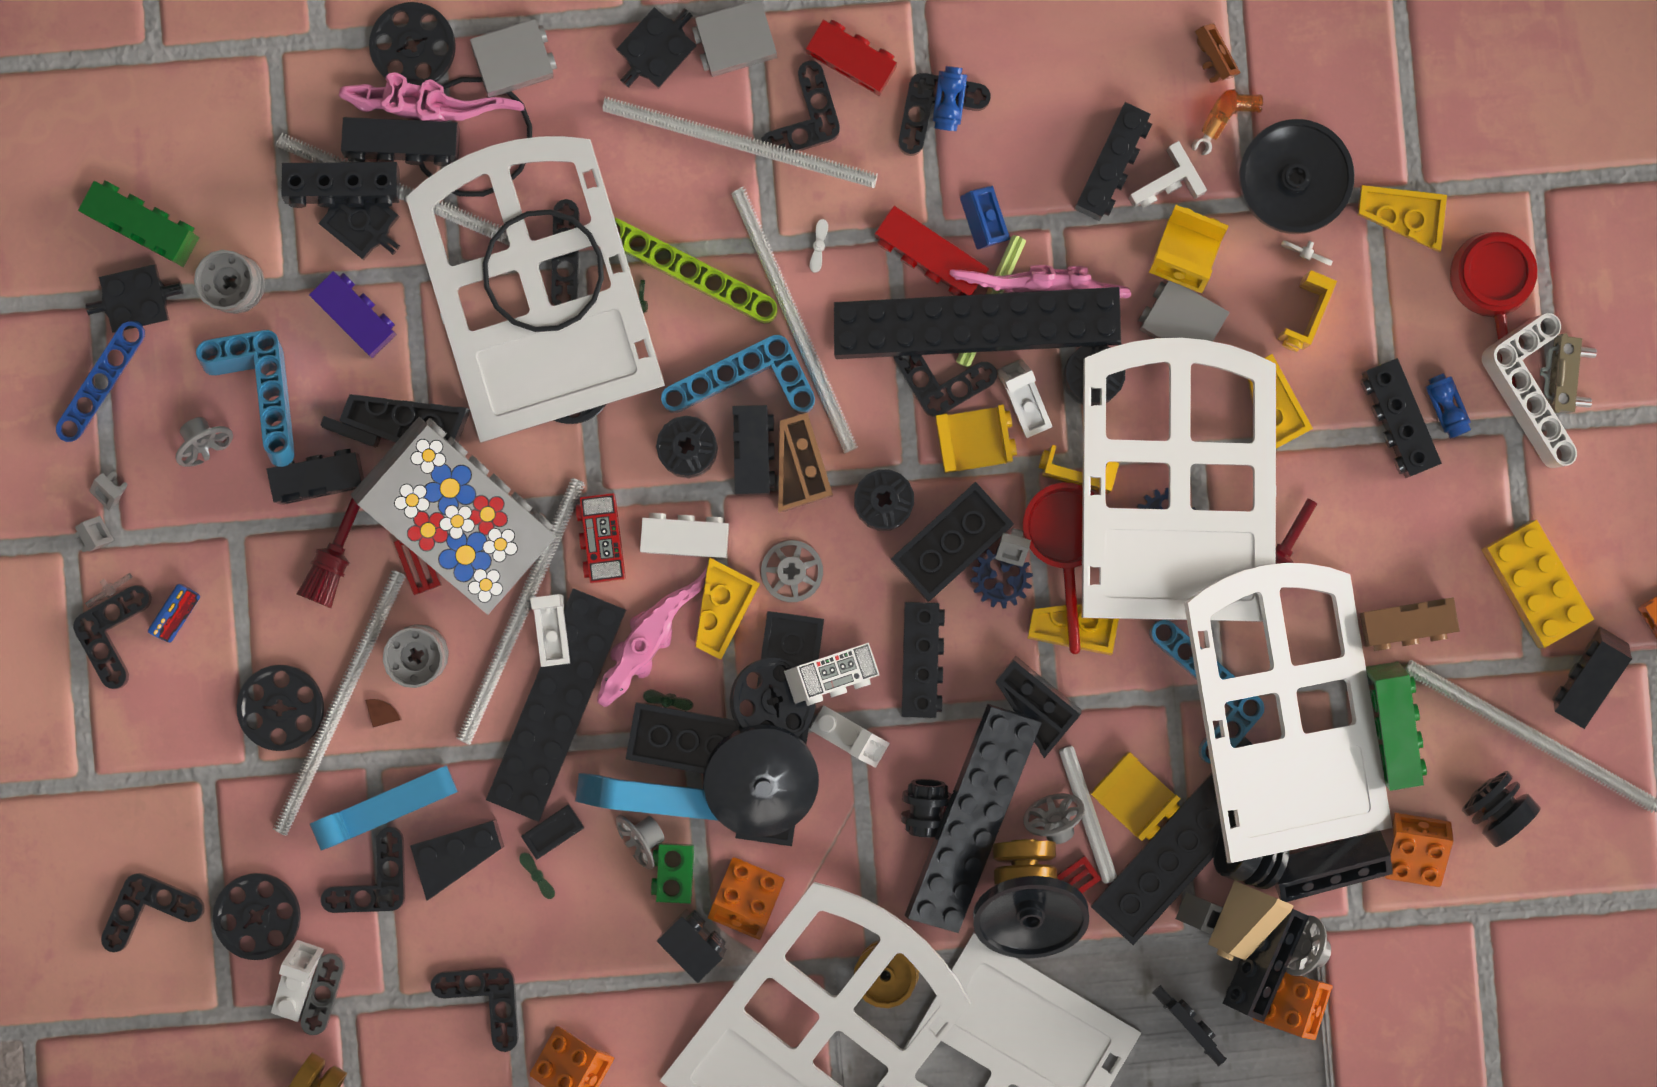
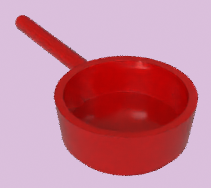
[1450,232,1538,388]
[1023,482,1096,654]

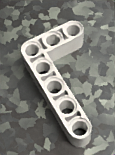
[1482,313,1577,468]

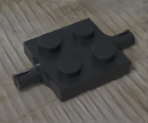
[616,7,697,89]
[318,203,400,260]
[86,264,184,333]
[1152,985,1227,1067]

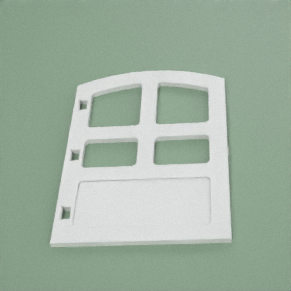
[406,136,665,443]
[1082,338,1276,622]
[1184,563,1393,863]
[660,882,971,1087]
[882,932,1141,1087]

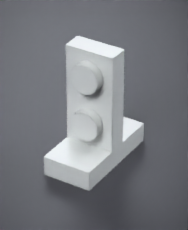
[1128,141,1207,208]
[996,359,1053,438]
[530,594,570,667]
[810,705,890,768]
[271,940,324,1022]

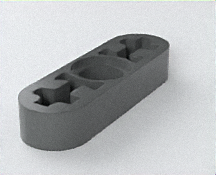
[301,953,345,1035]

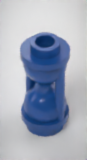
[932,66,967,131]
[1425,373,1471,439]

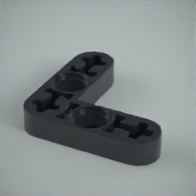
[761,61,840,152]
[899,73,991,156]
[893,355,997,417]
[73,586,152,689]
[321,827,405,913]
[101,873,205,953]
[431,967,519,1052]

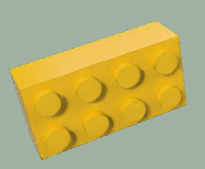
[1481,520,1595,648]

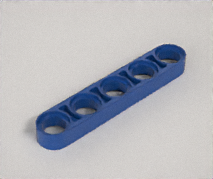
[56,321,145,442]

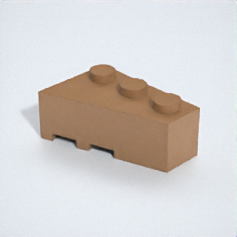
[778,413,833,513]
[1360,597,1460,651]

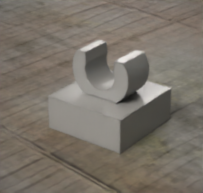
[89,472,127,511]
[74,516,114,552]
[995,528,1031,567]

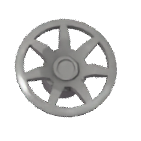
[175,417,233,467]
[761,540,823,602]
[1023,793,1085,844]
[616,815,665,870]
[1286,915,1331,976]

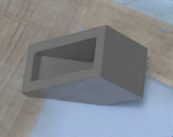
[1175,892,1223,934]

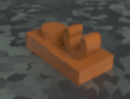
[1195,23,1241,83]

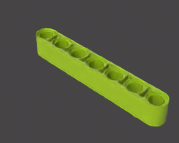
[614,217,778,324]

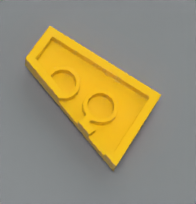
[1357,185,1447,252]
[1248,354,1313,449]

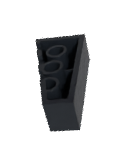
[339,394,470,443]

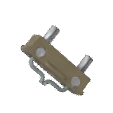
[1540,333,1597,413]

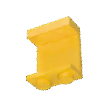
[1149,205,1229,293]
[1277,270,1337,352]
[935,404,1017,474]
[1089,751,1181,841]

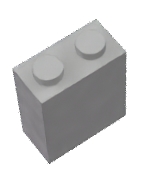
[692,0,777,77]
[470,19,557,98]
[1138,280,1230,341]

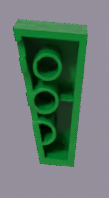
[78,180,199,267]
[1366,662,1427,791]

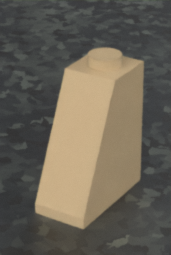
[1208,880,1294,961]

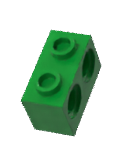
[651,843,694,904]

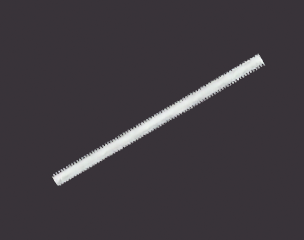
[603,96,878,188]
[276,132,535,246]
[731,187,858,454]
[456,478,585,745]
[273,569,406,836]
[1405,660,1657,813]

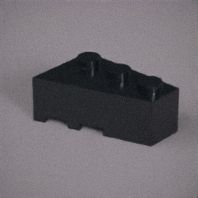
[732,405,775,495]
[266,449,364,505]
[1552,626,1632,729]
[996,656,1082,758]
[410,819,505,901]

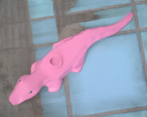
[339,72,524,122]
[949,265,1131,298]
[597,559,716,707]

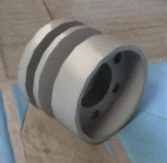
[194,250,265,314]
[383,624,449,688]

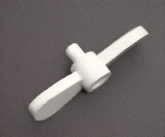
[809,219,828,273]
[1281,240,1333,266]

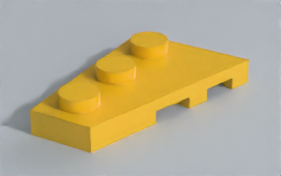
[695,557,760,660]
[1027,604,1119,655]

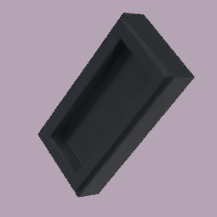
[321,416,381,448]
[521,804,585,860]

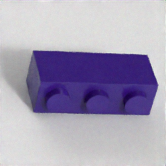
[309,271,397,358]

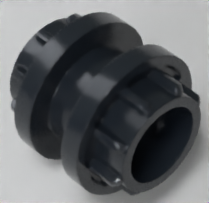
[901,779,952,838]

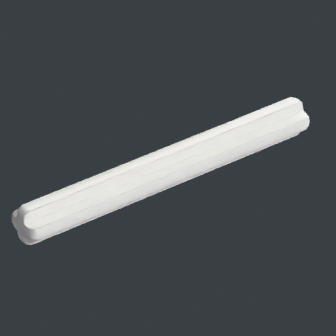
[1059,746,1117,884]

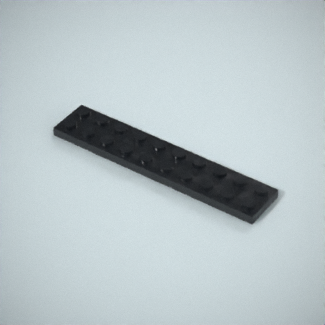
[834,287,1122,359]

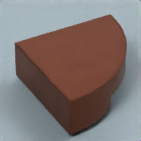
[365,699,402,728]

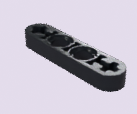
[551,199,580,306]

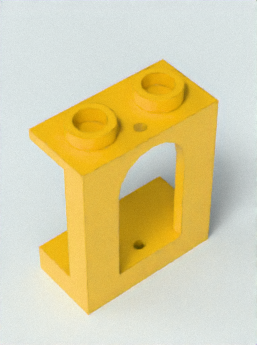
[1038,445,1119,494]

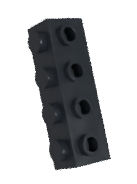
[1074,102,1152,221]
[341,117,460,166]
[281,162,400,208]
[1361,358,1442,478]
[901,602,945,718]
[1275,831,1393,902]
[1222,909,1309,1022]

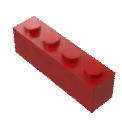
[875,206,989,296]

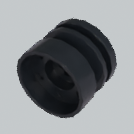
[1063,346,1126,406]
[656,416,718,479]
[854,469,914,531]
[1462,771,1541,847]
[1213,818,1289,889]

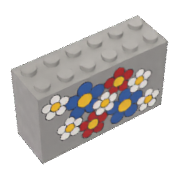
[350,417,557,615]

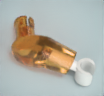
[1192,89,1263,155]

